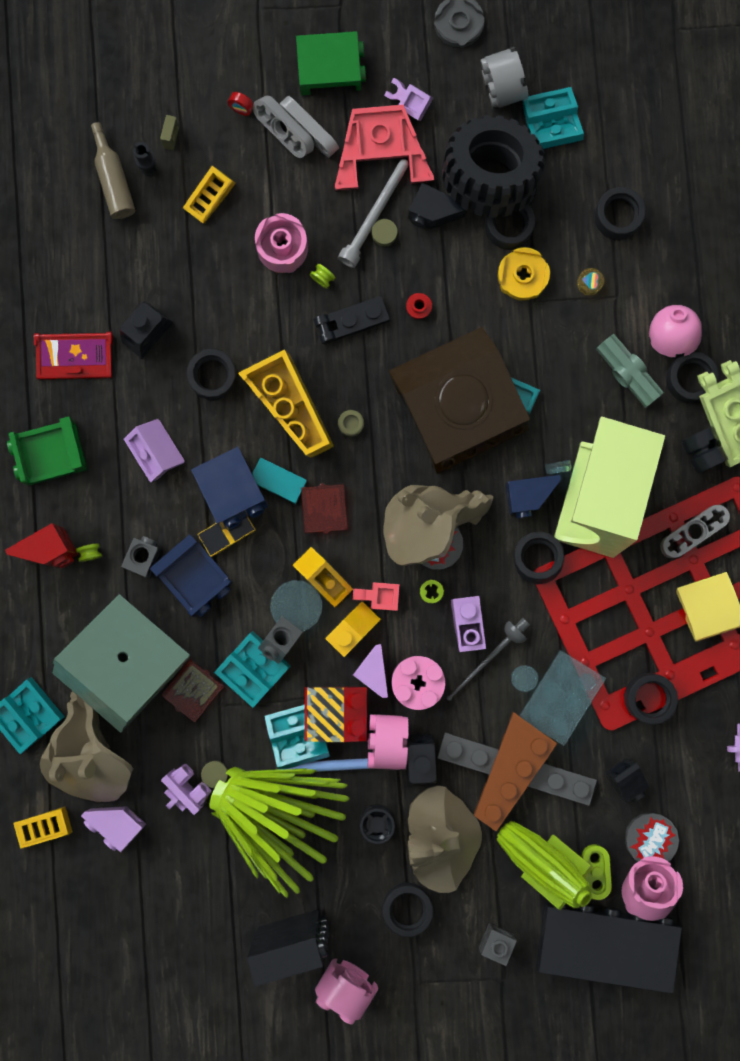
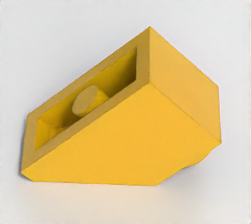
[293,547,353,607]
[325,602,381,657]

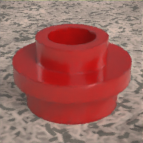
[406,293,432,319]

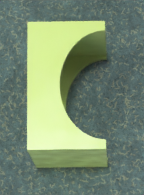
[554,416,665,558]

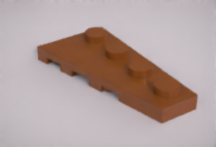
[473,712,557,831]

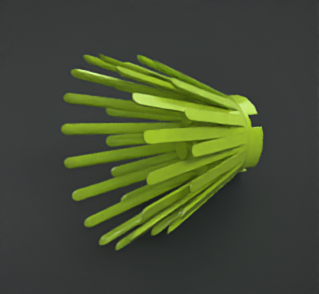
[209,767,349,898]

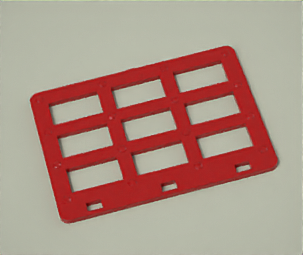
[534,477,740,730]

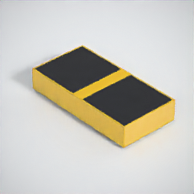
[197,518,256,557]

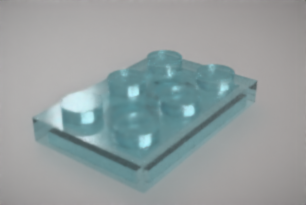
[519,650,606,746]

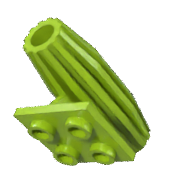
[497,821,593,910]

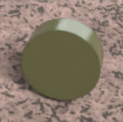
[372,219,397,247]
[338,410,364,437]
[201,760,228,788]

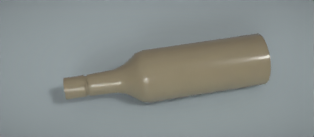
[91,122,136,219]

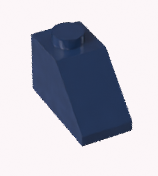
[505,475,561,518]

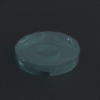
[270,580,322,631]

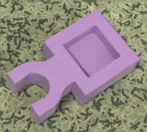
[384,78,433,121]

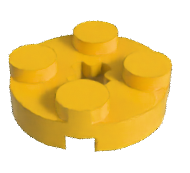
[498,247,550,300]

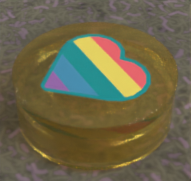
[577,268,604,295]

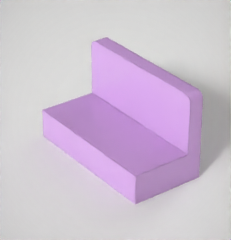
[124,419,184,483]

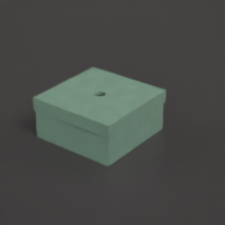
[52,594,190,733]

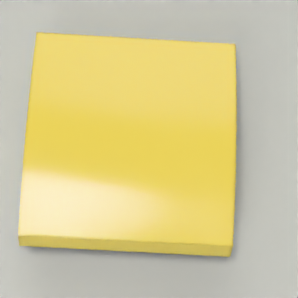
[676,572,740,642]

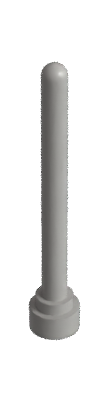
[337,159,409,268]

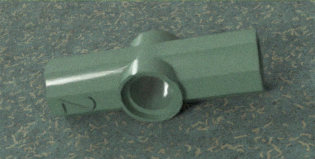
[596,334,664,408]

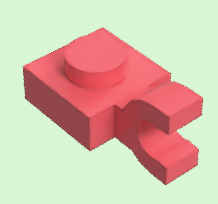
[352,582,400,611]

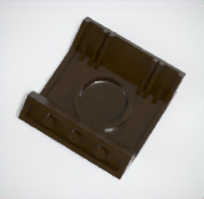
[389,327,530,474]

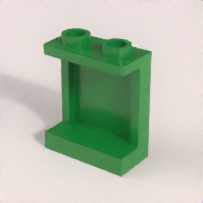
[296,31,366,95]
[7,416,87,486]

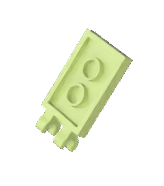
[697,360,740,467]

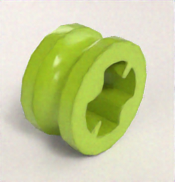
[310,264,336,289]
[76,543,102,562]
[420,580,444,604]

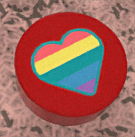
[227,92,253,116]

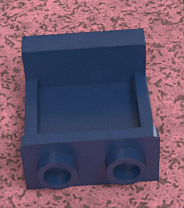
[191,447,268,530]
[150,534,233,617]

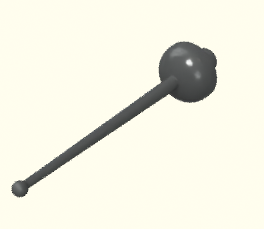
[446,618,530,701]

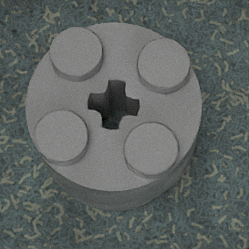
[480,47,529,108]

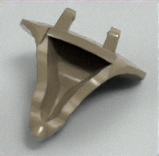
[383,485,493,566]
[40,691,134,802]
[408,785,482,893]

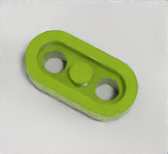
[581,844,612,900]

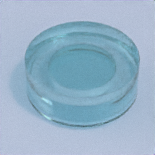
[545,460,572,474]
[511,665,538,692]

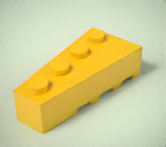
[238,349,334,458]

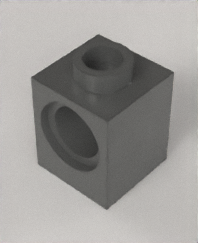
[121,536,162,578]
[258,616,303,664]
[479,923,517,966]

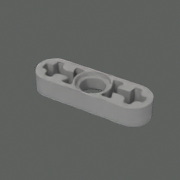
[253,96,314,158]
[279,96,339,158]
[660,505,730,558]

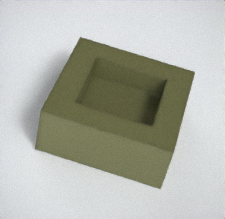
[160,115,180,151]

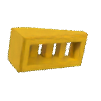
[183,166,235,224]
[13,807,73,849]

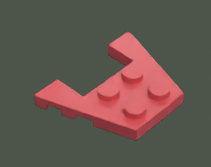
[335,105,434,191]

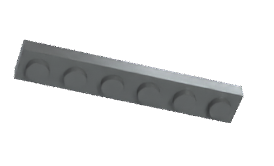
[437,732,597,806]

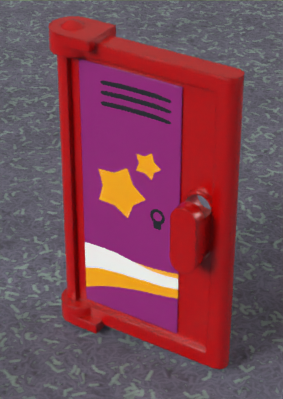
[34,332,113,379]

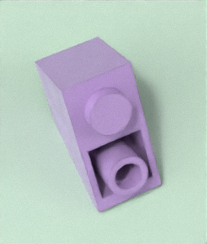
[451,596,486,652]
[81,807,146,852]

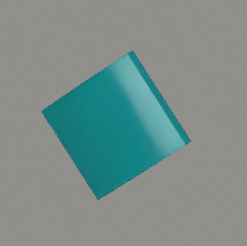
[522,87,584,149]
[214,631,291,708]
[0,677,65,754]
[265,705,330,769]

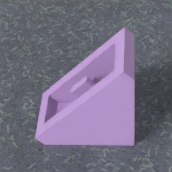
[353,644,388,698]

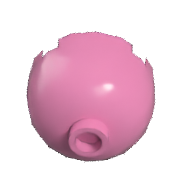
[649,305,702,357]

